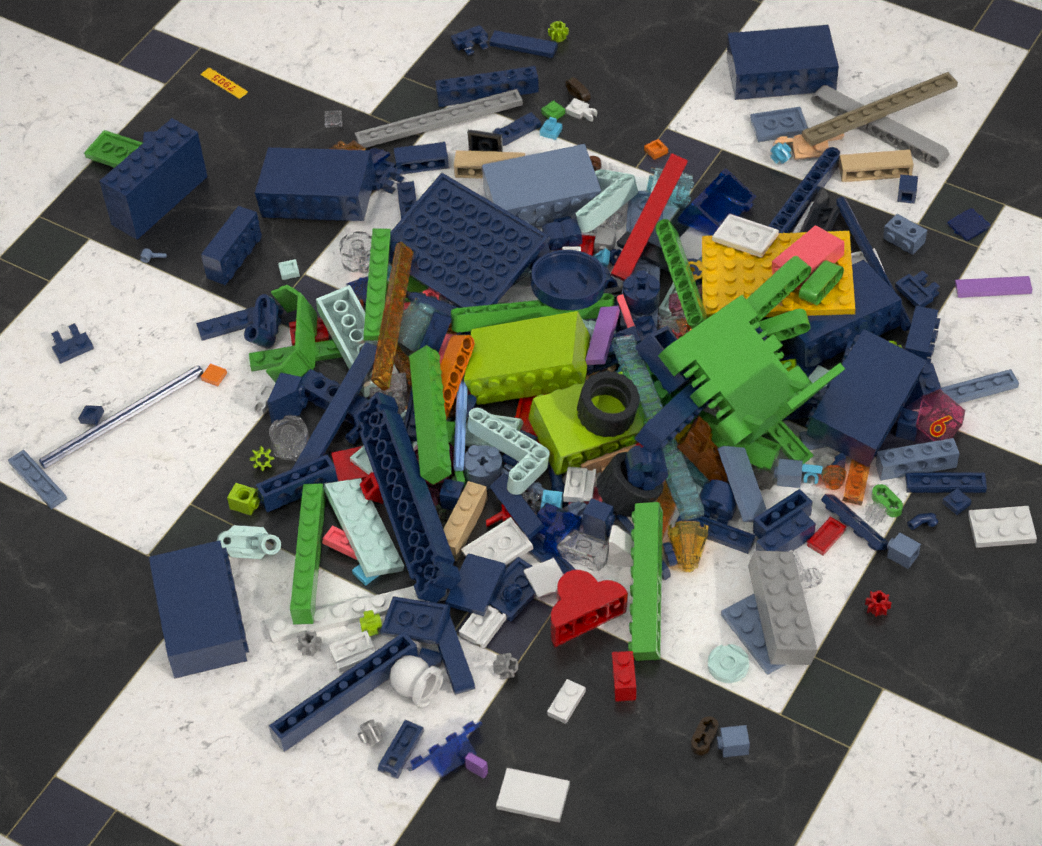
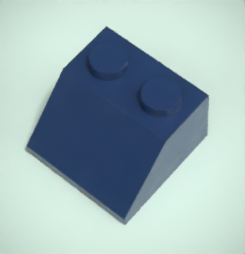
[903,363,943,410]
[267,372,308,426]

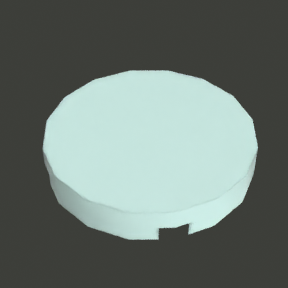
[708,644,749,683]

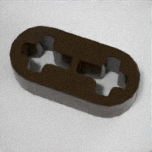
[565,77,591,103]
[691,716,719,756]

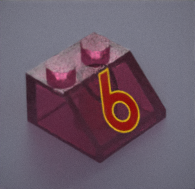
[916,389,966,441]

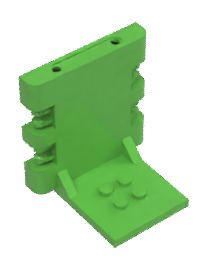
[658,295,845,447]

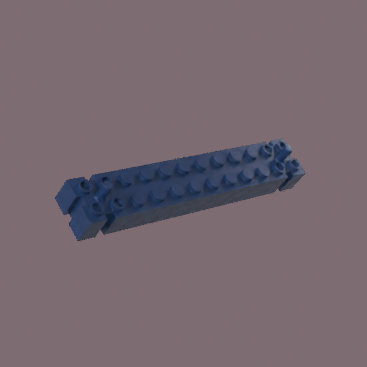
[353,392,462,603]

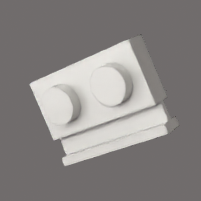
[563,467,596,503]
[459,606,506,649]
[328,631,376,673]

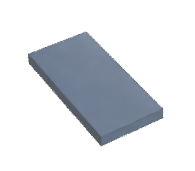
[718,446,767,523]

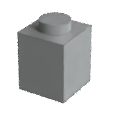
[594,227,616,254]

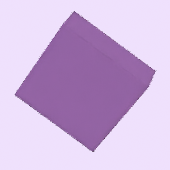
[465,753,488,779]

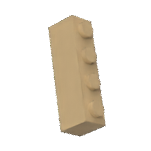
[454,150,525,179]
[839,150,914,182]
[443,481,488,561]

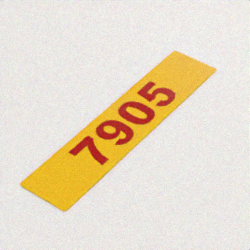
[201,68,248,99]

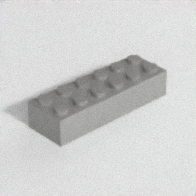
[748,551,817,665]

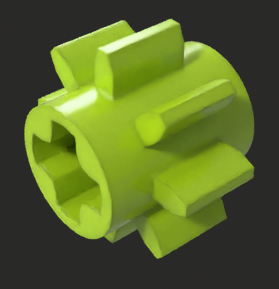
[548,21,569,42]
[249,446,274,471]
[359,610,382,636]

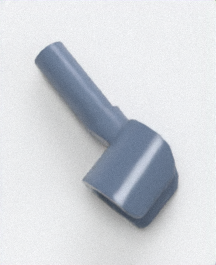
[140,249,167,263]

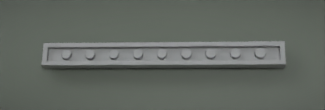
[355,89,523,149]

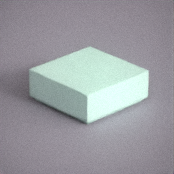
[278,259,300,280]

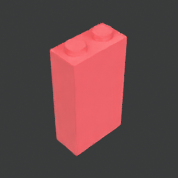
[772,225,844,291]

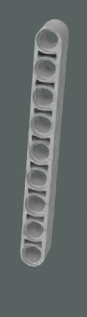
[811,85,949,168]

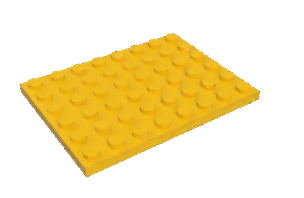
[702,231,855,318]

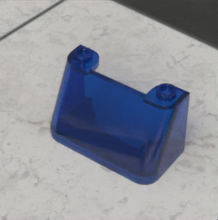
[677,168,757,236]

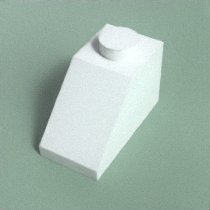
[609,525,634,567]

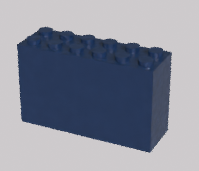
[727,24,839,100]
[99,118,208,240]
[255,147,376,221]
[769,259,902,368]
[805,329,926,468]
[149,540,249,679]

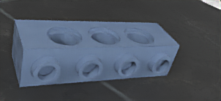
[875,438,959,481]

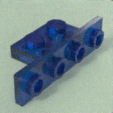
[407,720,483,778]

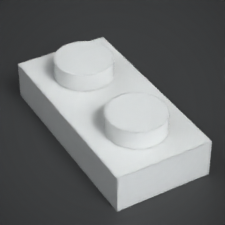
[547,679,586,724]

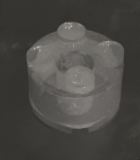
[339,231,372,274]
[269,415,309,461]

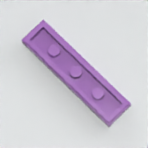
[955,276,1033,298]
[586,306,620,365]

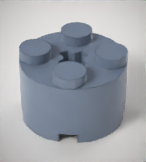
[464,445,503,490]

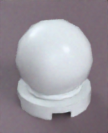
[390,655,444,707]

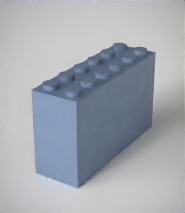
[482,144,601,227]

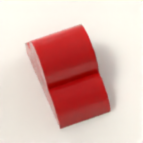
[551,570,628,647]

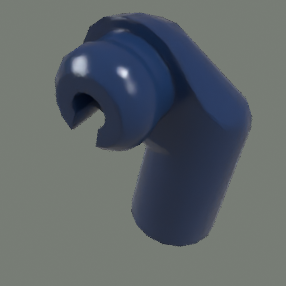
[907,513,938,530]

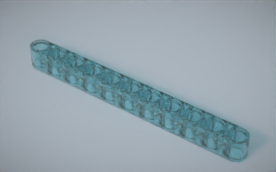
[612,334,704,521]

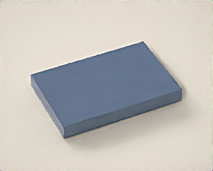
[750,107,808,142]

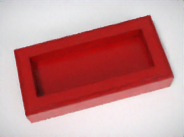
[807,516,847,556]

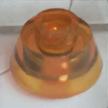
[820,465,847,490]

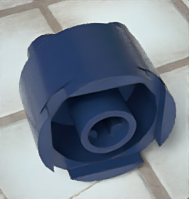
[623,270,660,315]
[625,445,668,491]
[695,480,738,525]

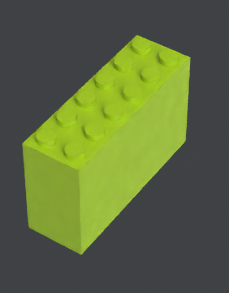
[464,311,590,405]
[528,366,661,475]

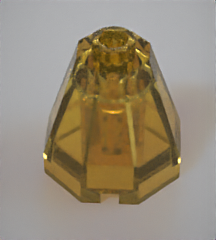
[668,521,708,572]

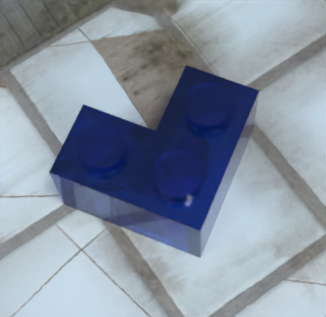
[537,503,582,557]

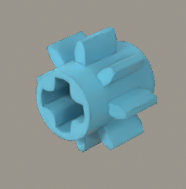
[770,142,792,164]

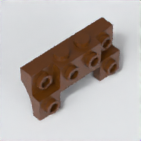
[677,416,730,484]

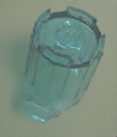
[644,167,694,210]
[384,297,440,352]

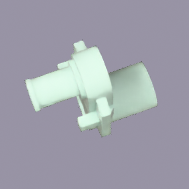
[217,525,281,559]

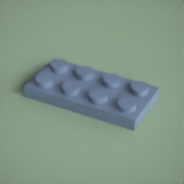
[721,594,785,675]

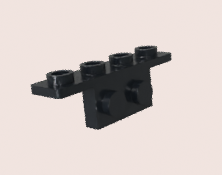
[799,187,840,233]

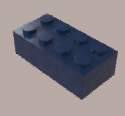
[201,206,262,285]

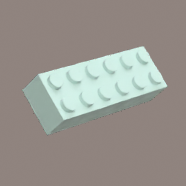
[316,285,399,397]

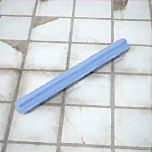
[453,374,468,471]

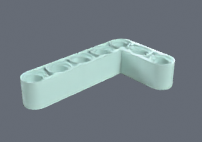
[576,169,638,232]
[467,408,549,495]

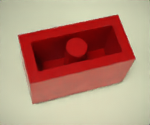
[612,651,636,702]

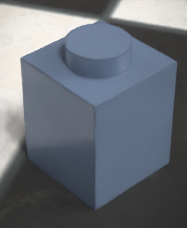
[773,459,803,488]
[887,533,921,569]
[717,725,750,757]

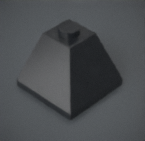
[467,129,503,152]

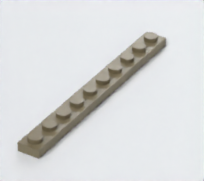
[802,72,958,146]

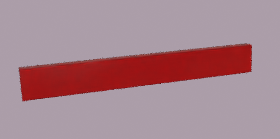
[611,153,688,281]

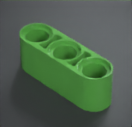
[799,260,844,305]

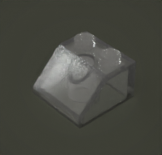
[557,530,609,572]

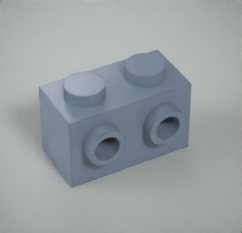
[883,213,927,255]

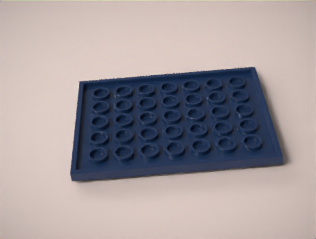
[389,173,551,308]

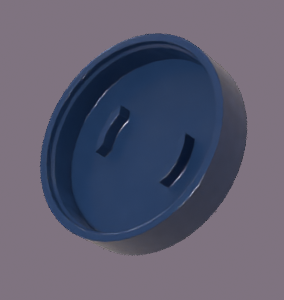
[531,250,606,310]

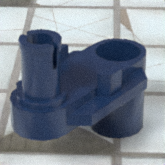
[244,294,284,349]

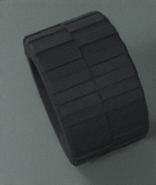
[577,371,640,437]
[596,452,664,518]

